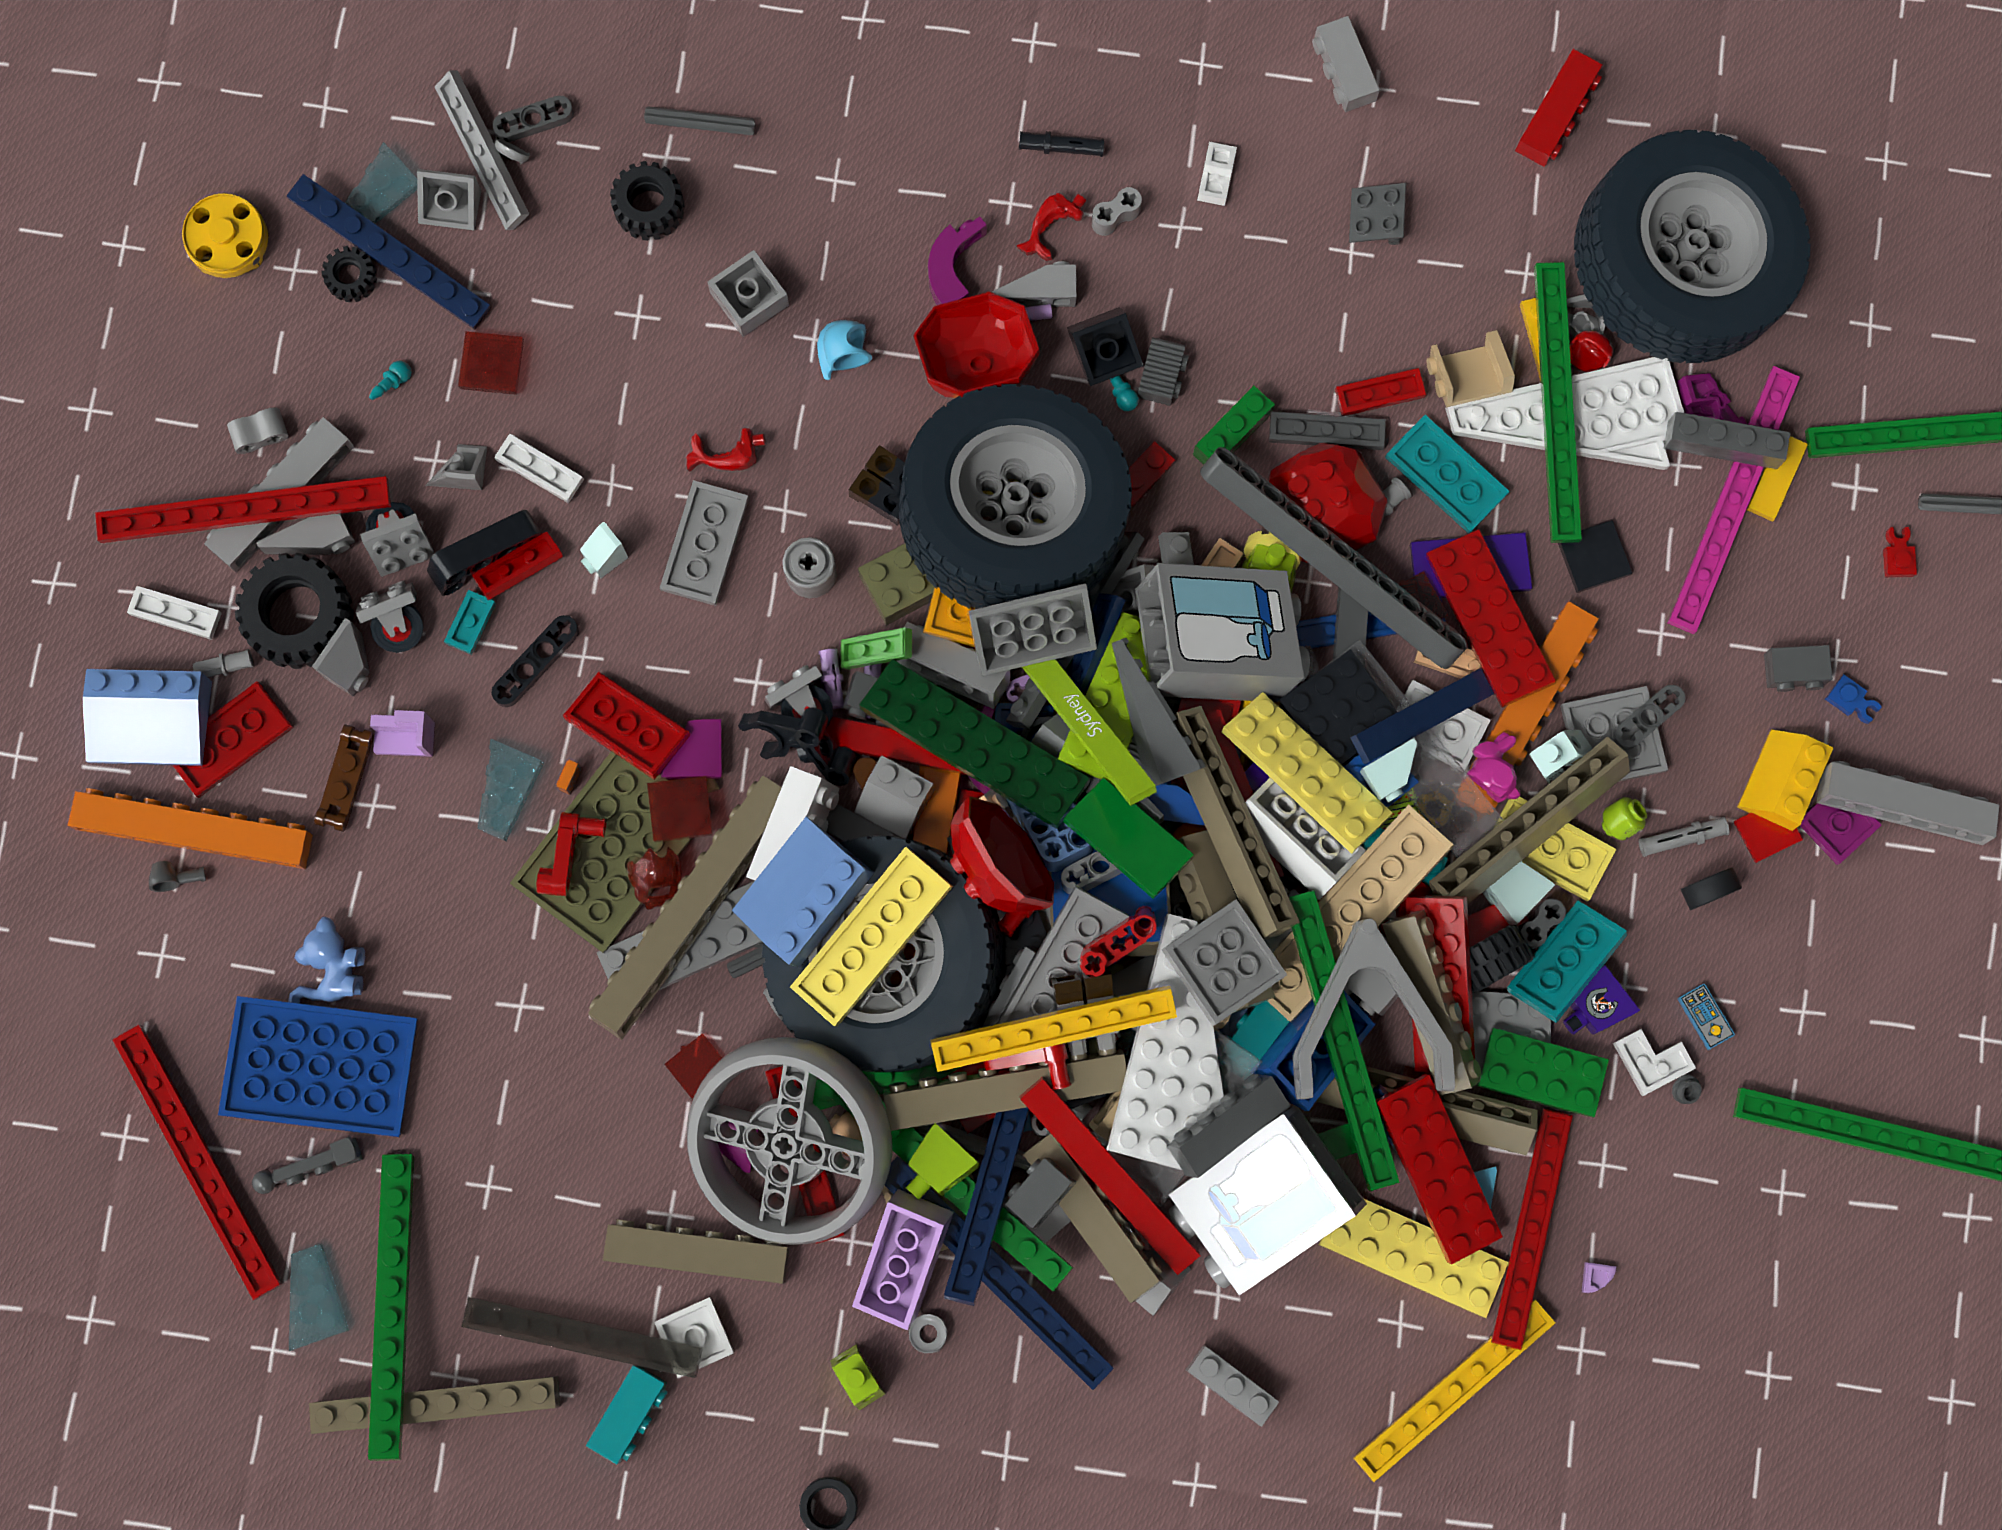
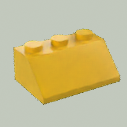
[1737,729,1833,831]

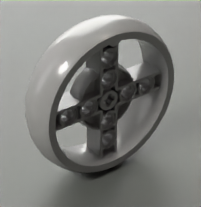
[687,1037,892,1245]

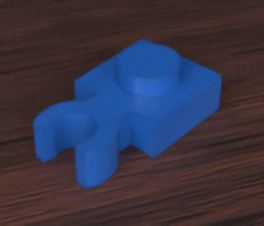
[1825,674,1882,724]

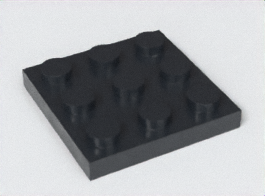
[1278,649,1397,765]

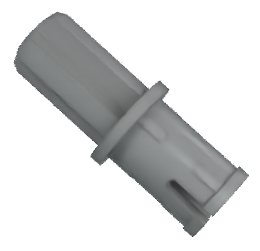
[193,649,254,677]

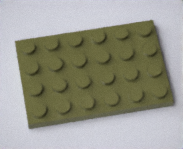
[510,751,712,953]

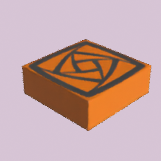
[556,760,582,795]

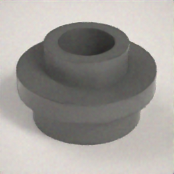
[1672,1074,1702,1104]

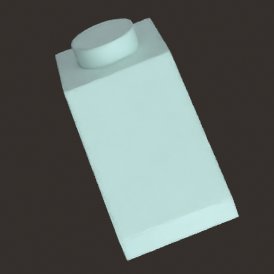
[580,522,628,578]
[1360,738,1417,803]

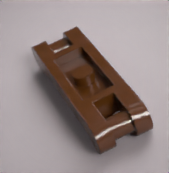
[314,724,374,832]

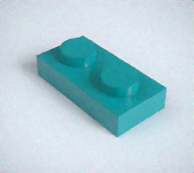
[444,590,496,655]

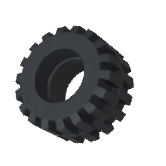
[610,161,685,241]
[1470,925,1535,993]

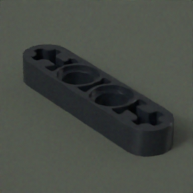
[491,615,579,707]

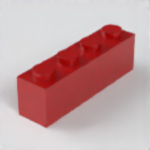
[1515,49,1603,167]

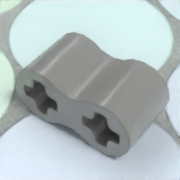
[1092,187,1142,236]
[227,408,288,454]

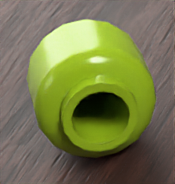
[1602,797,1647,841]

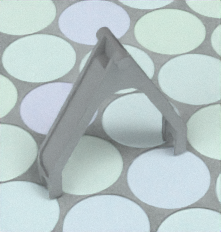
[1293,918,1455,1099]

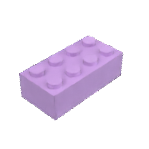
[852,1189,954,1330]

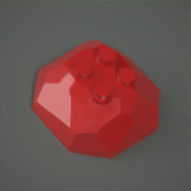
[913,292,1040,398]
[1267,443,1388,563]
[950,796,1054,912]

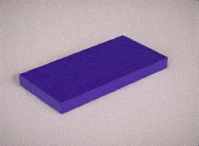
[1410,533,1532,600]

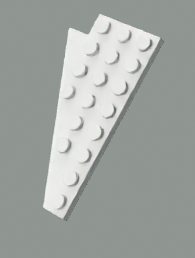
[1445,357,1684,470]
[1107,914,1224,1170]

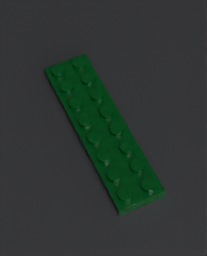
[859,659,1090,829]

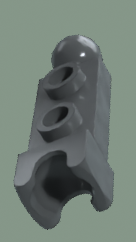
[252,1137,363,1194]

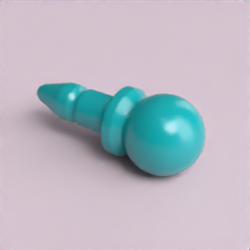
[369,360,412,400]
[1109,376,1139,411]

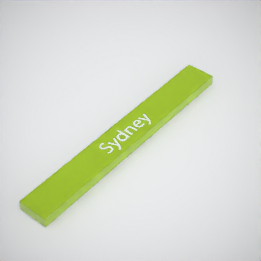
[1022,659,1157,806]

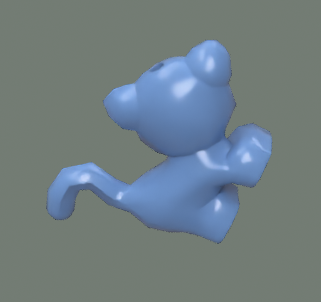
[289,917,365,1004]

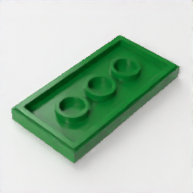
[1063,777,1194,899]

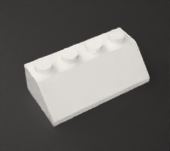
[1245,778,1366,900]

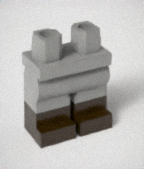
[1051,968,1119,1056]

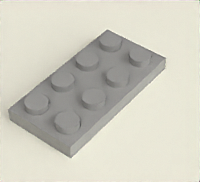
[660,480,749,606]

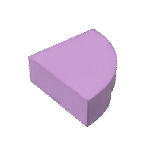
[1582,1262,1616,1293]

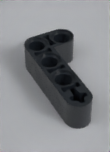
[427,510,542,596]

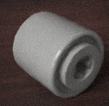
[782,537,837,599]

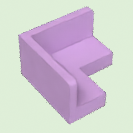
[370,710,435,757]

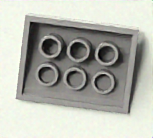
[969,584,1097,676]

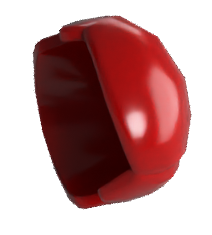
[1569,330,1613,372]

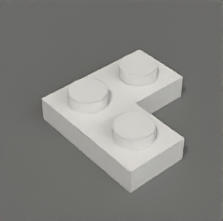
[1613,1029,1696,1096]

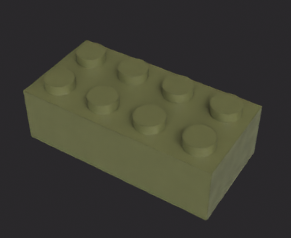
[858,544,934,626]

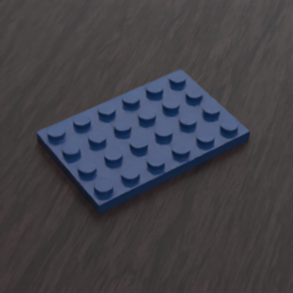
[218,996,418,1137]

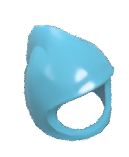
[817,320,873,380]

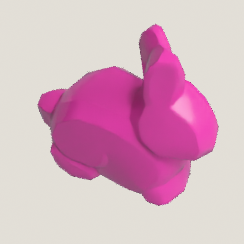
[1465,732,1521,803]

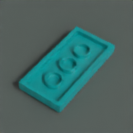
[1385,415,1510,534]
[1507,900,1627,1023]

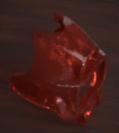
[627,847,682,910]

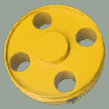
[182,193,268,278]

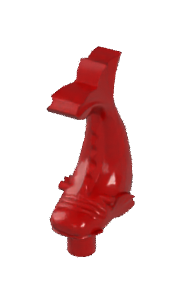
[1017,193,1086,261]
[686,428,766,472]

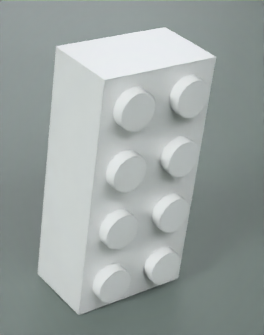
[746,766,840,881]

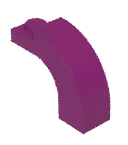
[928,216,987,305]

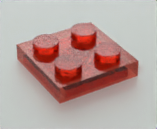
[458,331,524,395]
[647,776,713,843]

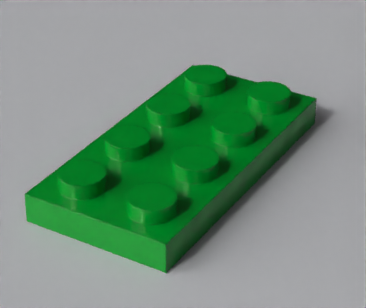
[1477,1028,1609,1118]

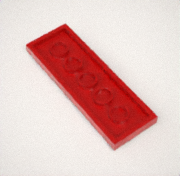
[1426,529,1556,708]
[1406,895,1475,1073]
[1376,1074,1503,1265]

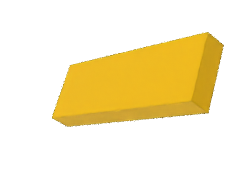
[1746,436,1808,522]

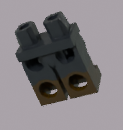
[848,445,905,526]

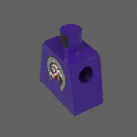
[1563,965,1640,1035]

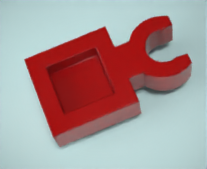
[1883,527,1917,578]

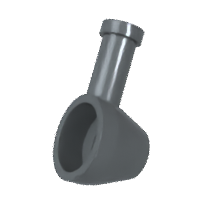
[149,861,206,892]

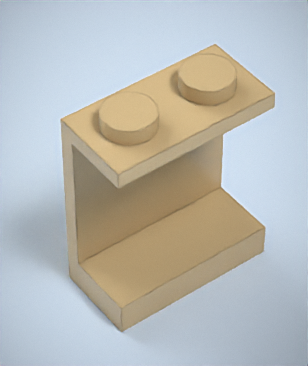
[1426,330,1515,408]

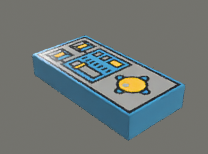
[1677,983,1735,1050]

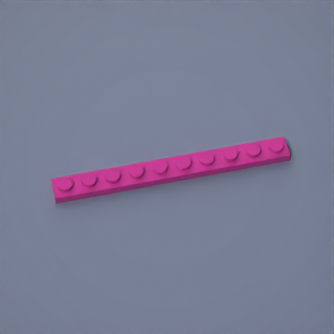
[1667,366,1800,634]

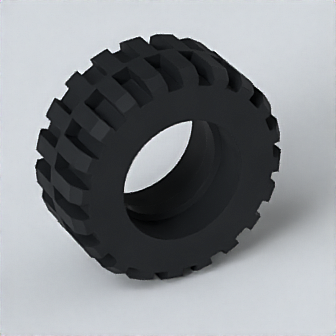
[235,553,354,669]

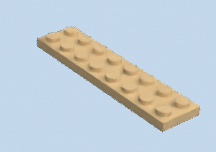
[1267,804,1454,1023]

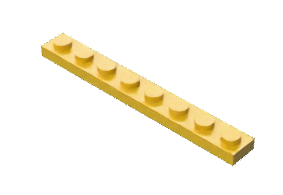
[930,985,1177,1072]
[1353,1300,1555,1482]

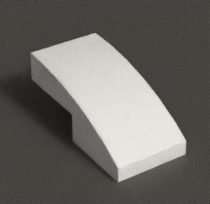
[1197,142,1237,206]

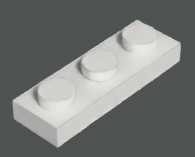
[494,434,584,503]
[127,586,222,640]

